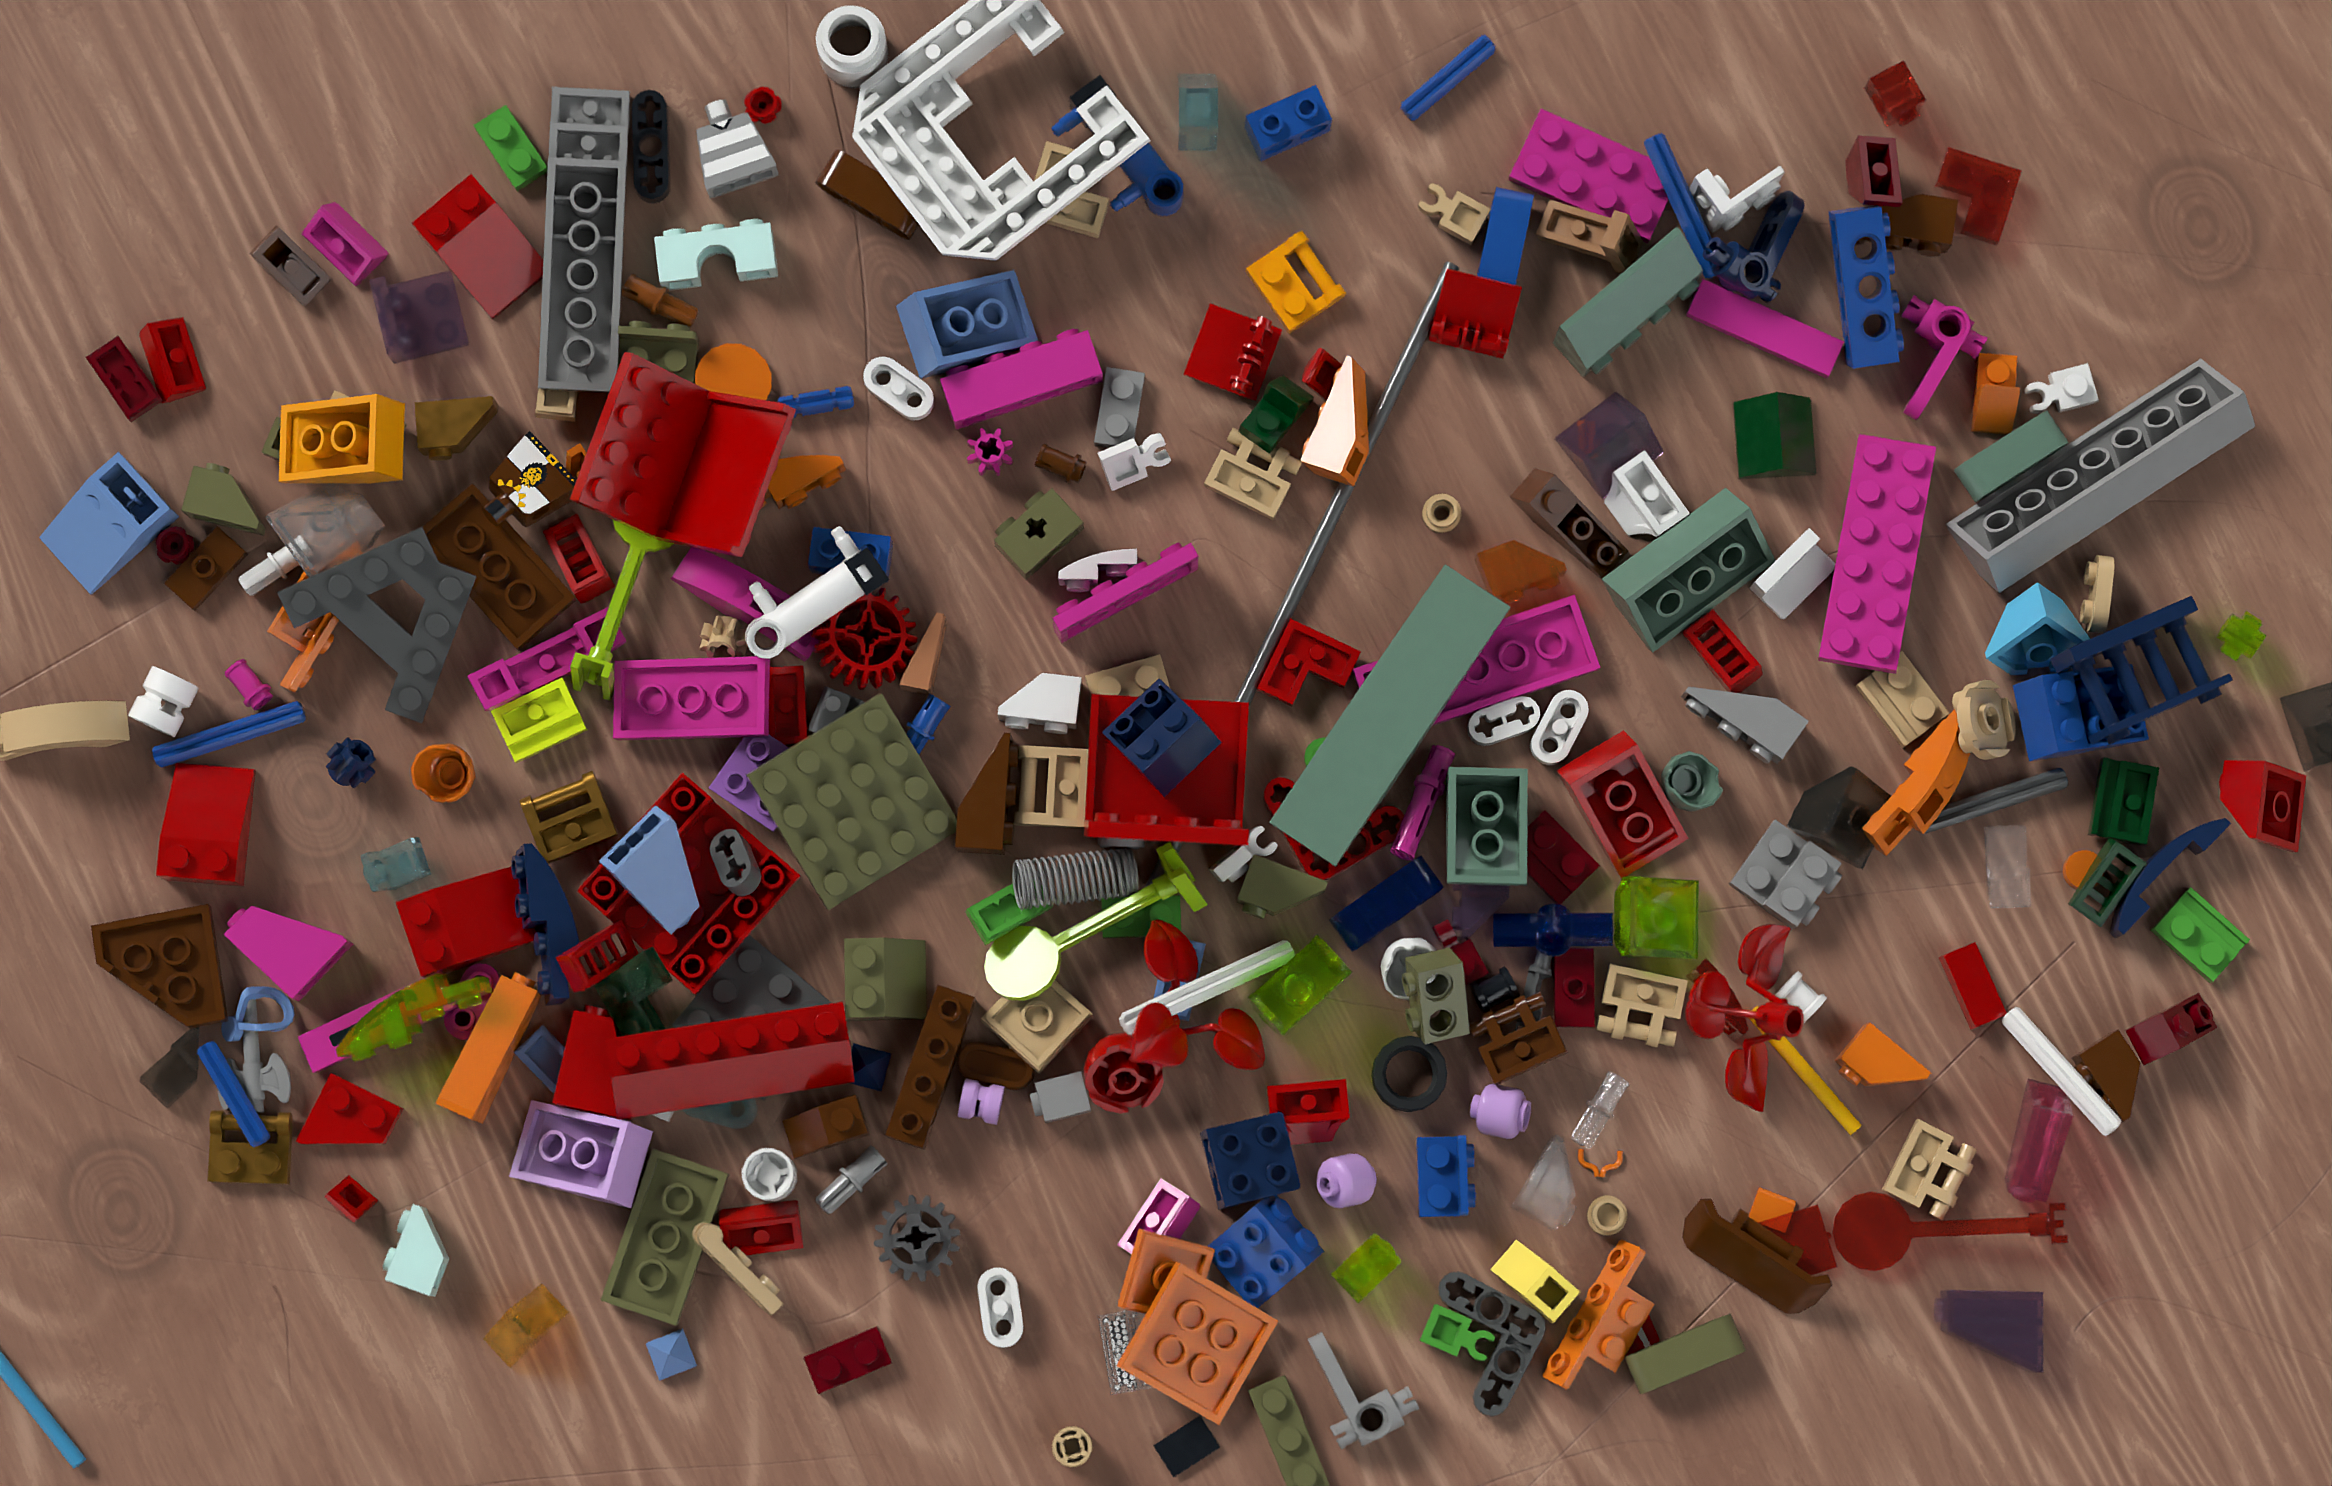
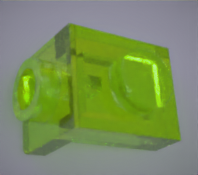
[1331,1233,1402,1303]

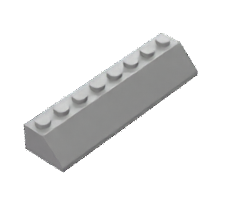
[1946,359,2255,593]

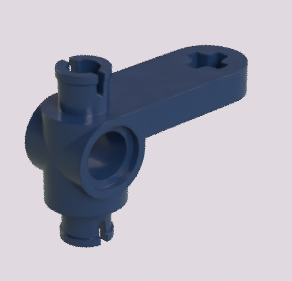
[1702,190,1805,303]

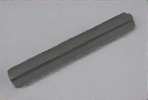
[1925,768,2068,834]

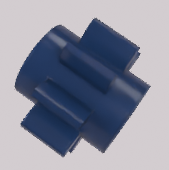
[326,737,376,788]

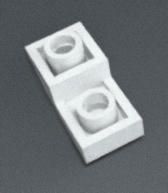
[1059,549,1137,592]

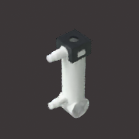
[745,526,889,658]

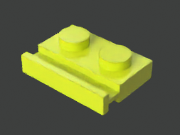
[491,678,588,764]

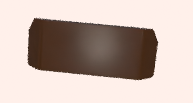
[1682,1198,1832,1314]

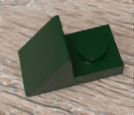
[1238,375,1314,454]

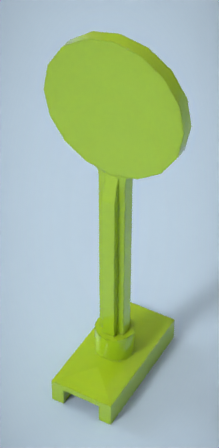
[570,519,674,701]
[984,842,1208,1001]

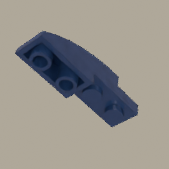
[511,843,581,1006]

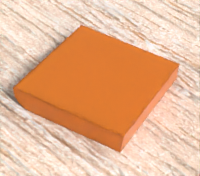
[1748,1187,1796,1233]

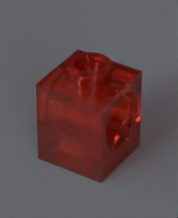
[1864,60,1926,128]

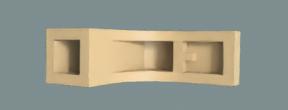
[0,701,130,761]

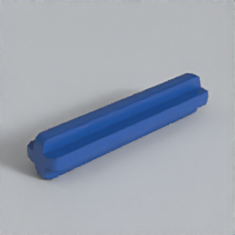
[1401,35,1496,121]
[197,1041,270,1147]

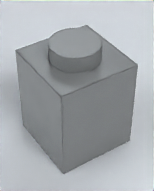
[1030,1071,1091,1124]

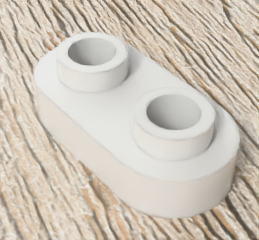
[863,357,934,420]
[1530,690,1589,765]
[978,1268,1023,1348]

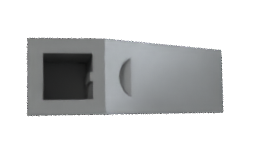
[1681,687,1809,764]

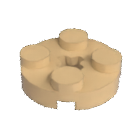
[1952,680,2016,760]

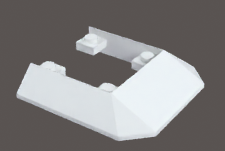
[852,0,1151,261]

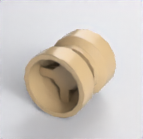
[1052,1426,1092,1467]

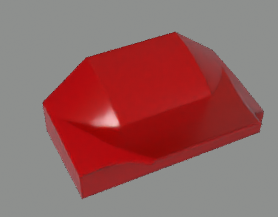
[1267,1079,1350,1145]

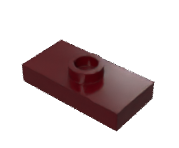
[86,336,163,422]
[1553,948,1595,1028]

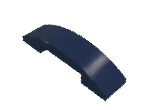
[2110,818,2231,939]

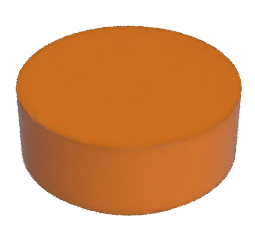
[2063,850,2104,890]

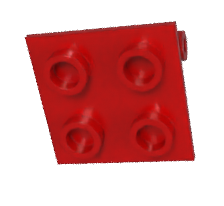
[1428,268,1522,359]
[1183,303,1283,401]

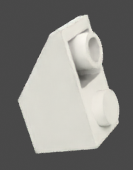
[998,673,1082,734]

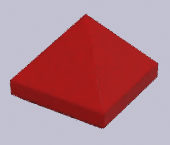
[1302,348,1342,400]
[325,1175,378,1223]

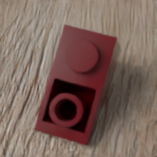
[2125,993,2217,1066]

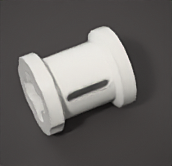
[1775,971,1827,1022]

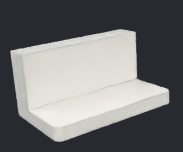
[1750,528,1836,620]

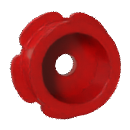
[744,87,782,124]

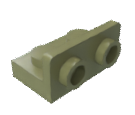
[618,321,699,384]

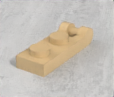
[692,1222,784,1315]

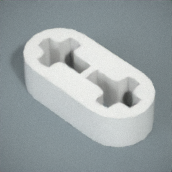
[1467,696,1540,746]

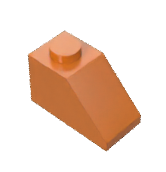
[1835,1022,1931,1086]

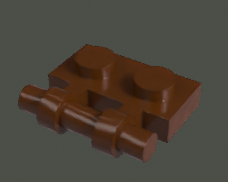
[1469,992,1568,1085]

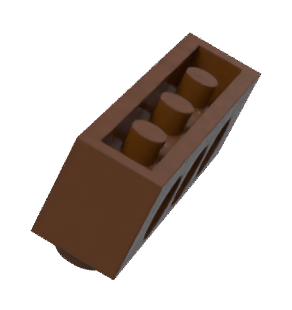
[885,984,976,1150]

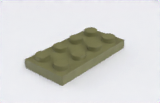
[601,1149,729,1326]

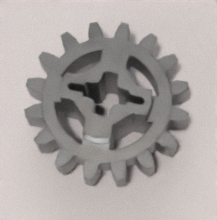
[874,1195,960,1281]

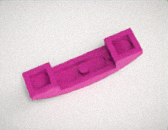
[467,607,626,712]

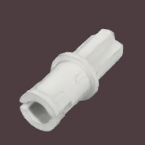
[239,535,315,596]

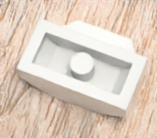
[1604,450,1690,537]

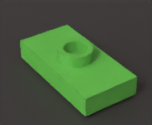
[965,880,1054,945]

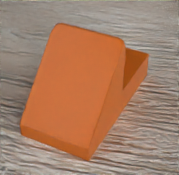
[1972,353,2020,434]

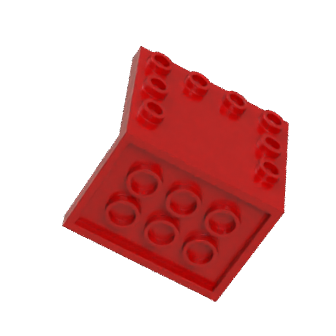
[570,352,796,558]
[1084,694,1249,845]

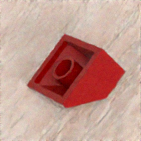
[2219,760,2307,852]

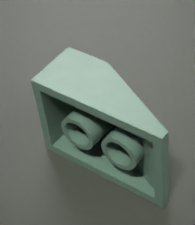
[1446,767,1528,886]

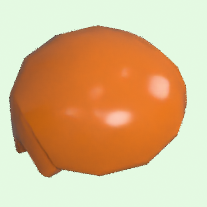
[411,743,476,803]

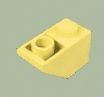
[1490,1240,1580,1323]

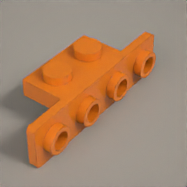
[267,552,363,692]
[1542,1239,1654,1390]

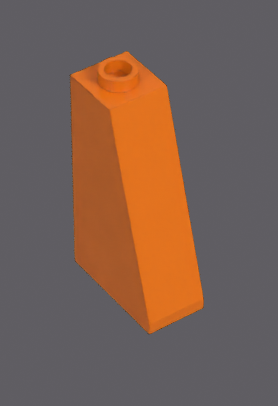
[435,973,542,1124]

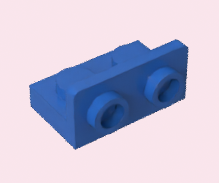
[1416,1135,1476,1217]

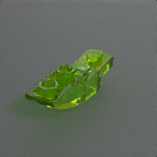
[336,974,492,1062]

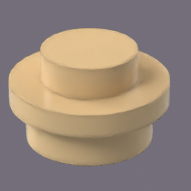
[1587,1196,1627,1236]

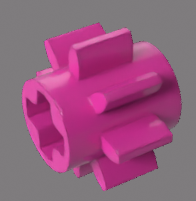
[967,428,1013,476]

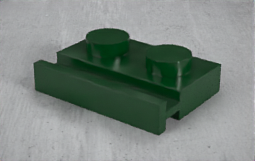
[2088,757,2160,846]

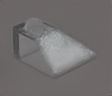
[265,483,385,577]
[1511,1135,1577,1231]

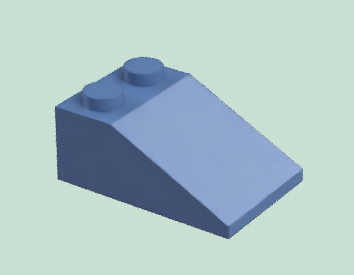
[896,270,1038,379]

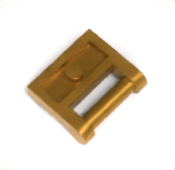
[519,770,619,864]
[207,1110,293,1185]

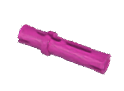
[1390,745,1455,861]

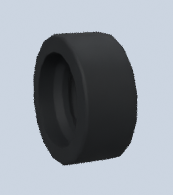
[1371,1036,1448,1112]

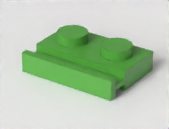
[2150,887,2250,983]

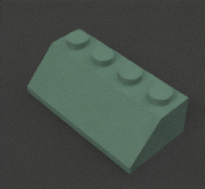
[1553,227,1703,377]
[1602,488,1776,653]

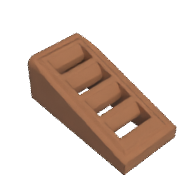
[899,612,948,695]

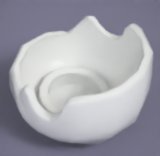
[1380,938,1437,1000]

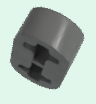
[710,829,761,897]

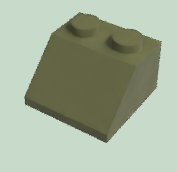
[844,938,927,1021]

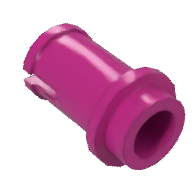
[224,659,273,710]

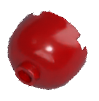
[1084,1032,1164,1114]

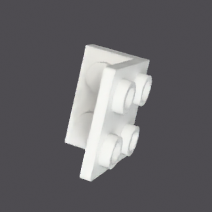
[1689,166,1785,233]

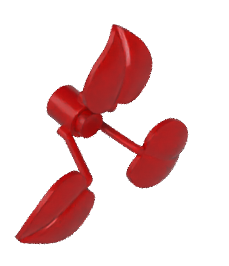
[1131,920,1265,1070]
[1686,924,1804,1112]

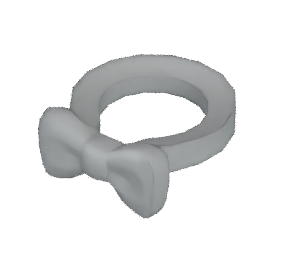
[1097,837,1145,850]

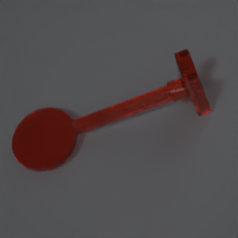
[1832,1192,2068,1271]

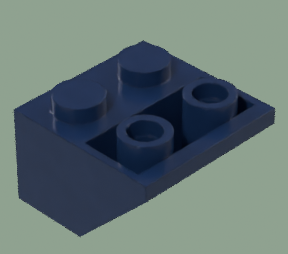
[1102,678,1222,797]

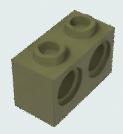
[1402,947,1470,1044]

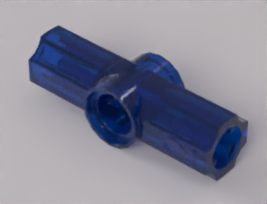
[1493,903,1614,956]

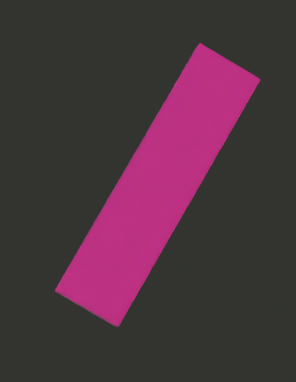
[1686,279,1844,379]

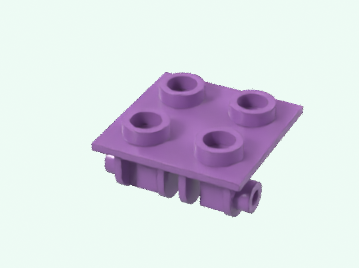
[708,735,789,832]

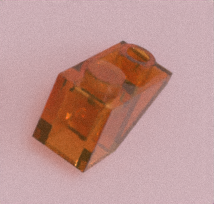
[1475,540,1567,604]

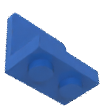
[1208,1195,1324,1308]

